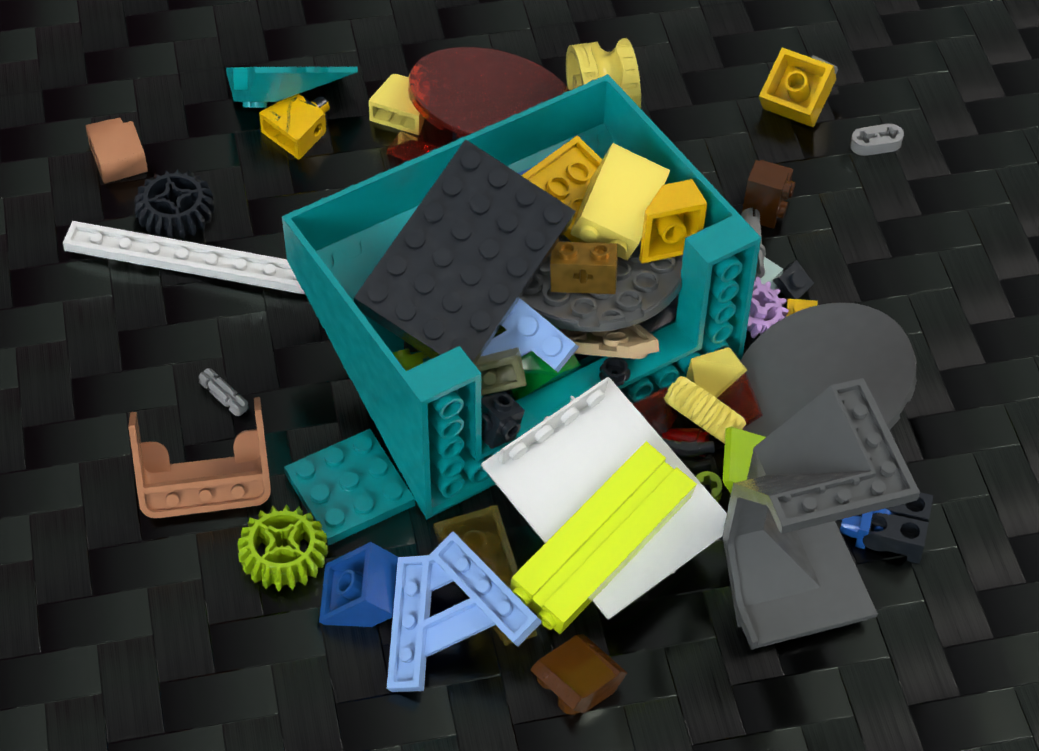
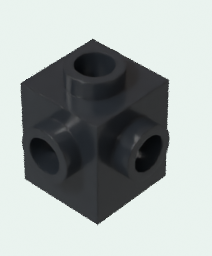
[481,391,525,449]

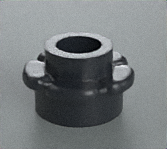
[599,357,631,386]

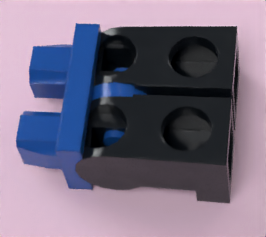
[840,493,934,564]

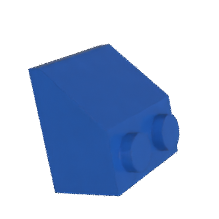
[319,542,398,627]

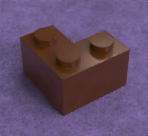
[742,160,796,229]

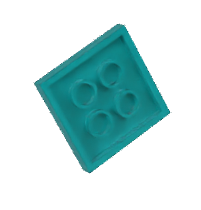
[284,429,415,546]

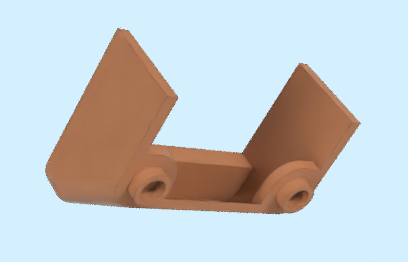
[128,397,271,518]

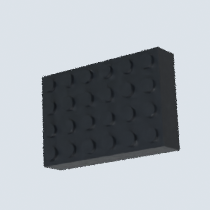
[354,139,576,365]

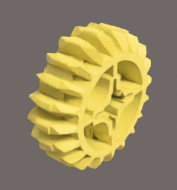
[664,377,746,444]

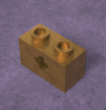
[550,242,617,294]

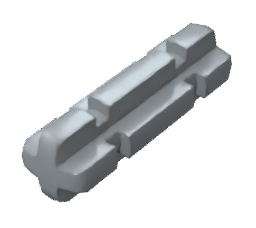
[198,368,249,416]

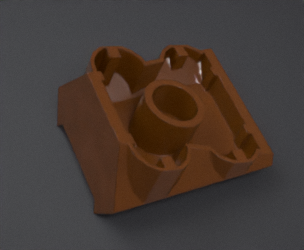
[530,634,627,715]

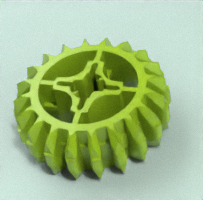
[237,504,328,591]

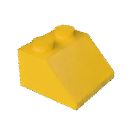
[639,179,707,264]

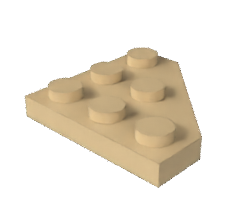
[560,324,659,359]

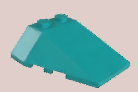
[226,67,358,108]

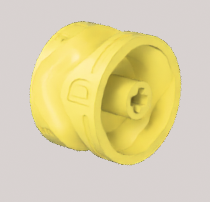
[566,38,641,109]

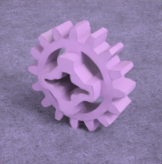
[747,277,789,338]

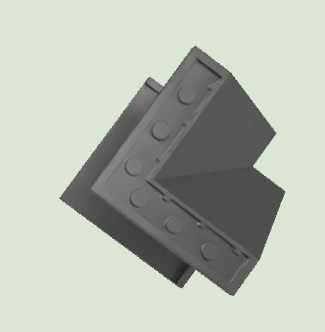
[722,378,920,650]

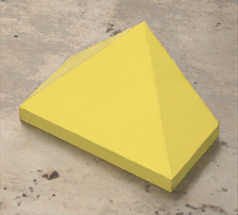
[686,347,747,398]

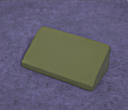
[475,348,526,396]

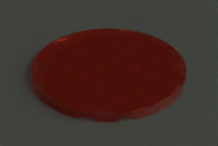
[408,47,570,138]

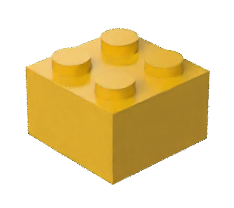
[759,48,837,128]

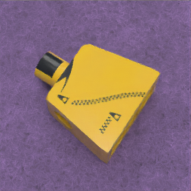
[259,94,330,160]

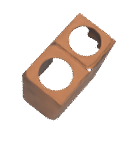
[86,118,148,184]

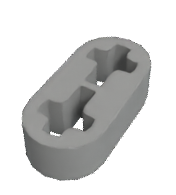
[850,124,904,156]

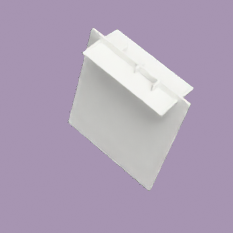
[481,377,727,620]

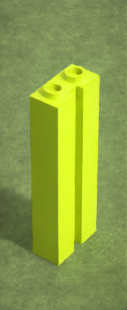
[509,441,697,634]

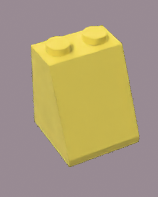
[570,143,670,261]

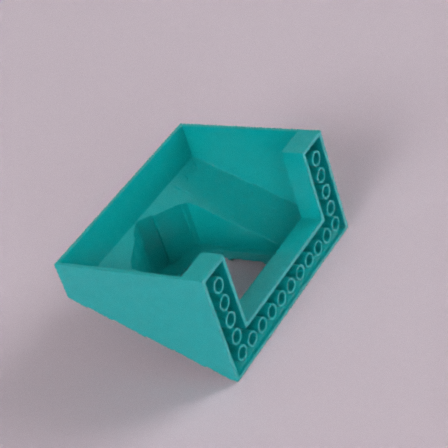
[282,74,761,520]

